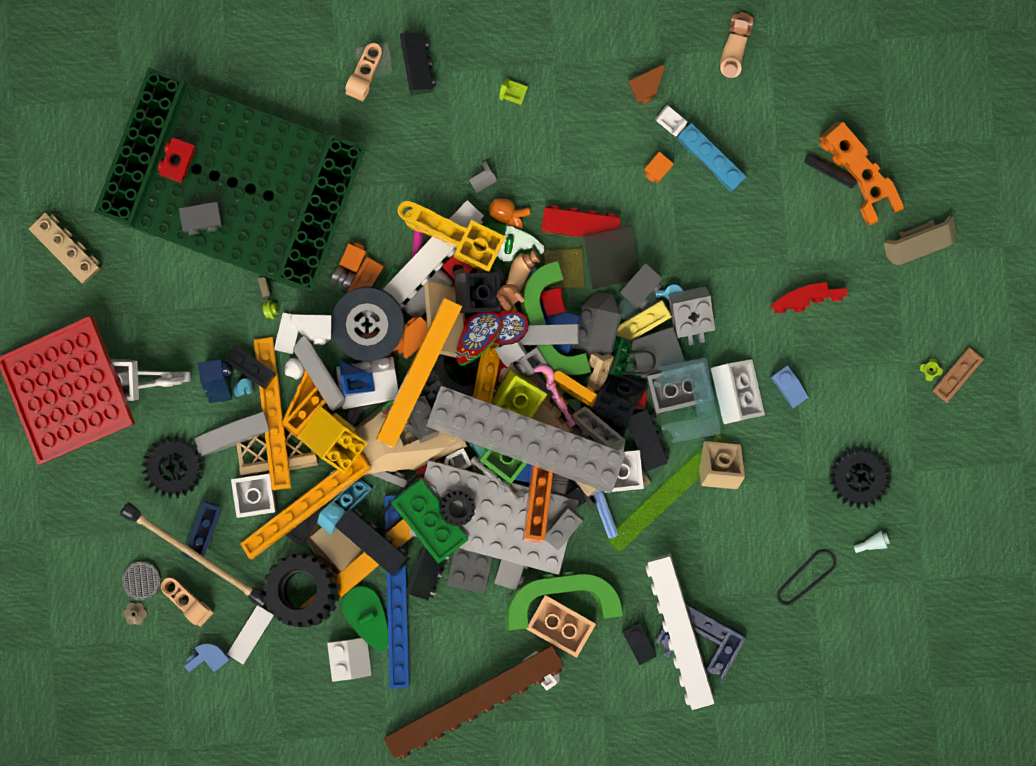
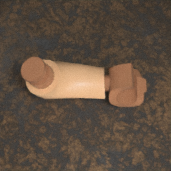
[720,12,754,78]
[497,250,541,311]

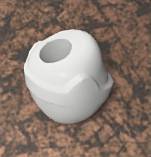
[285,358,305,379]

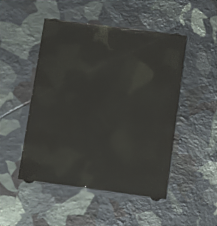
[582,225,640,289]

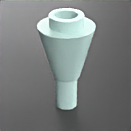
[854,530,890,553]

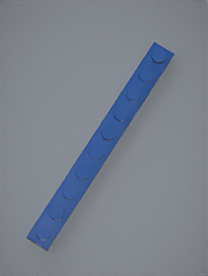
[384,496,409,689]

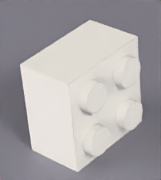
[231,474,277,518]

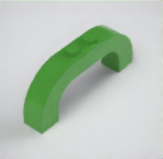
[520,261,591,378]
[505,571,623,631]

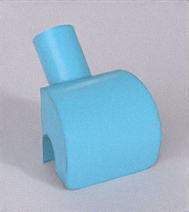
[656,284,683,300]
[233,376,253,397]

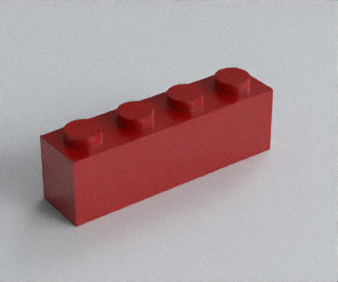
[541,205,621,243]

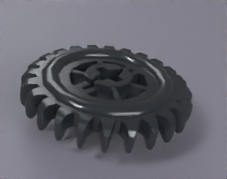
[141,436,205,499]
[829,446,892,509]

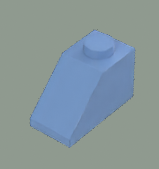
[770,365,808,408]

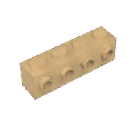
[29,213,101,285]

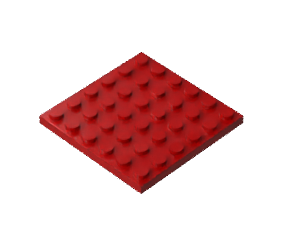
[0,316,136,465]

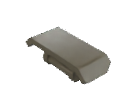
[884,216,956,265]

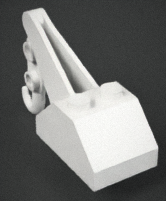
[111,359,191,401]

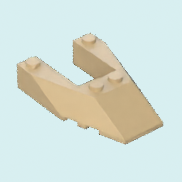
[355,392,467,475]

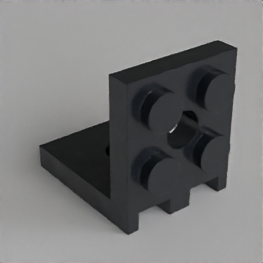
[592,374,648,438]

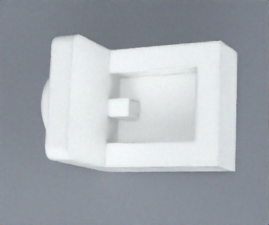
[655,105,688,136]

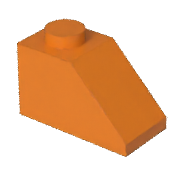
[404,316,428,360]

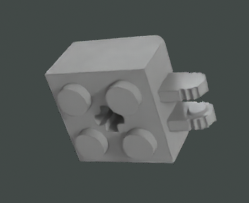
[668,287,715,345]

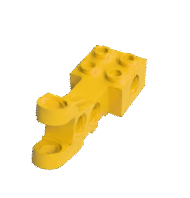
[398,201,506,273]

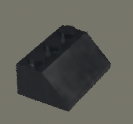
[400,33,436,96]
[406,546,450,600]

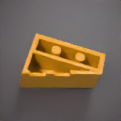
[282,370,329,440]

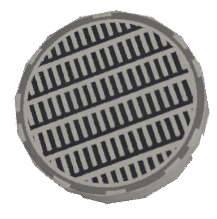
[122,562,161,600]

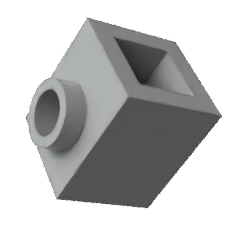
[516,348,547,376]

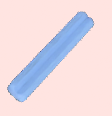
[593,490,618,538]

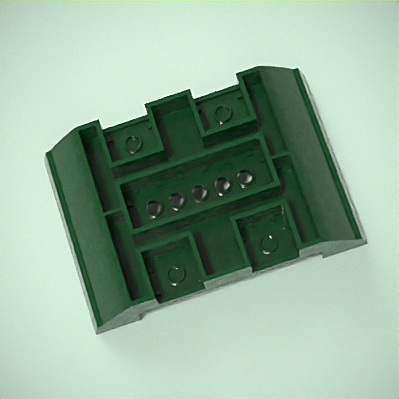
[94,67,366,293]

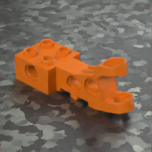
[818,122,904,226]

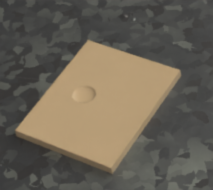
[310,528,364,572]

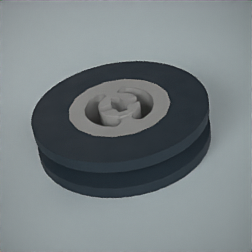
[331,286,405,361]

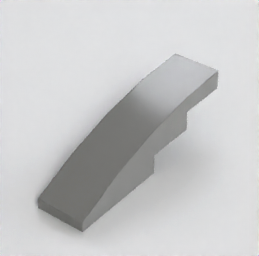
[195,412,270,457]

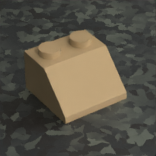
[699,441,745,489]

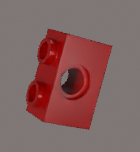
[158,138,196,184]

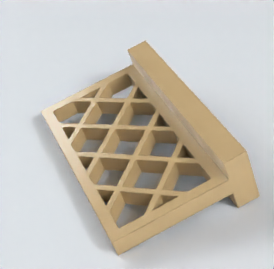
[236,433,318,478]

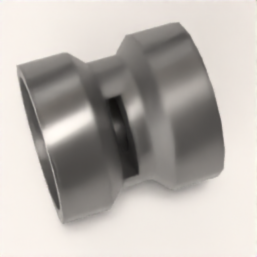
[330,265,356,291]

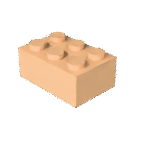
[526,595,596,658]

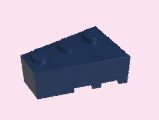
[198,359,232,404]

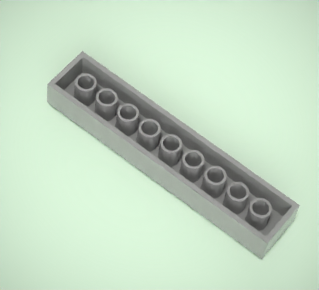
[426,386,626,493]

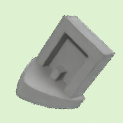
[469,161,497,193]
[495,341,527,367]

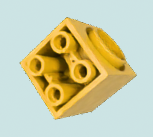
[297,406,368,474]

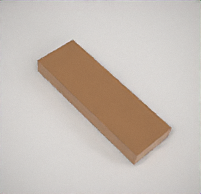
[932,347,984,403]

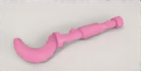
[534,365,576,427]

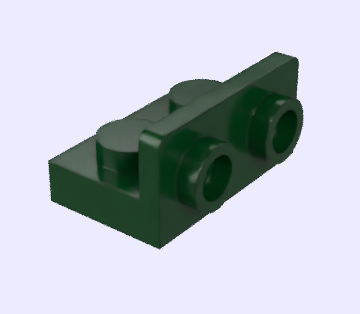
[609,336,633,377]

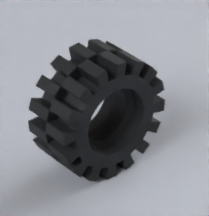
[439,491,476,526]

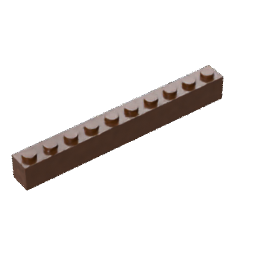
[383,645,564,759]

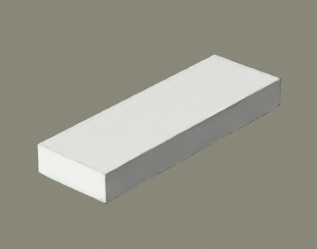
[227,606,274,664]

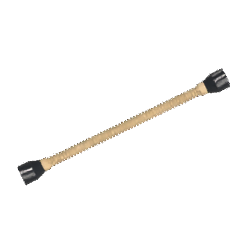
[120,502,266,607]

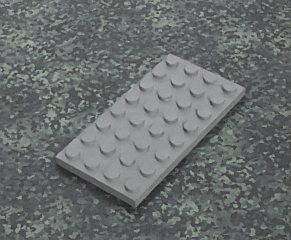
[409,460,579,575]

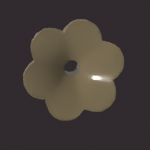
[123,602,147,625]

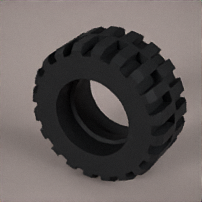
[421,354,481,406]
[263,553,341,628]

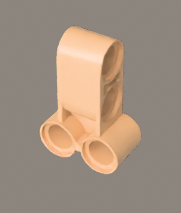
[345,43,382,102]
[161,578,214,627]

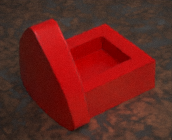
[540,288,567,318]

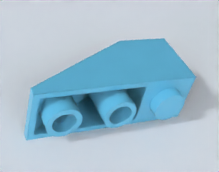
[317,478,372,535]

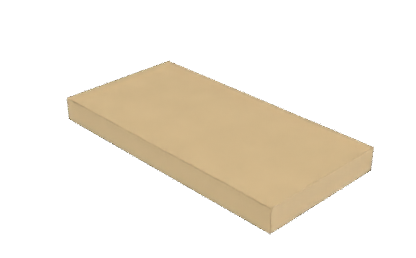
[424,281,464,358]

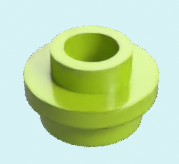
[263,300,279,319]

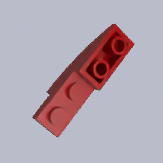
[770,282,848,313]

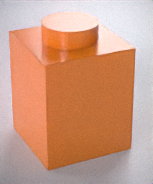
[644,152,674,183]
[339,242,367,273]

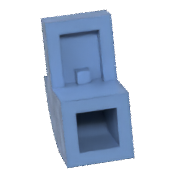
[184,643,231,672]

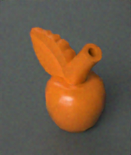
[489,198,530,230]

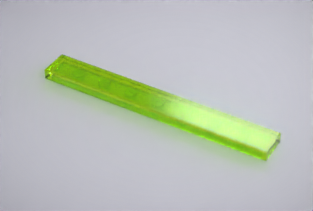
[607,433,727,552]

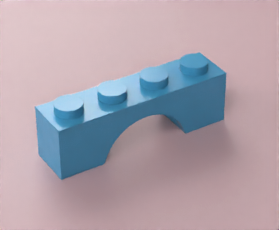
[677,123,746,192]

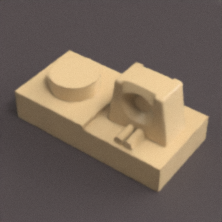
[586,353,614,392]

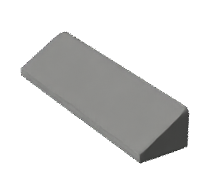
[293,336,345,411]

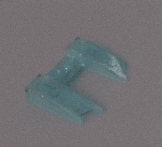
[653,358,721,443]

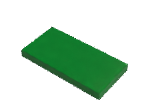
[390,479,469,564]

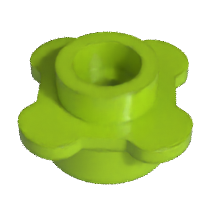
[920,358,943,381]

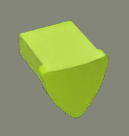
[499,78,528,105]

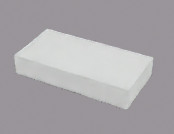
[274,313,299,354]

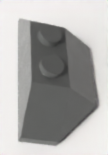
[573,292,621,369]

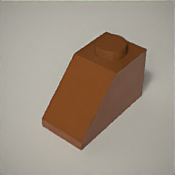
[628,65,665,105]

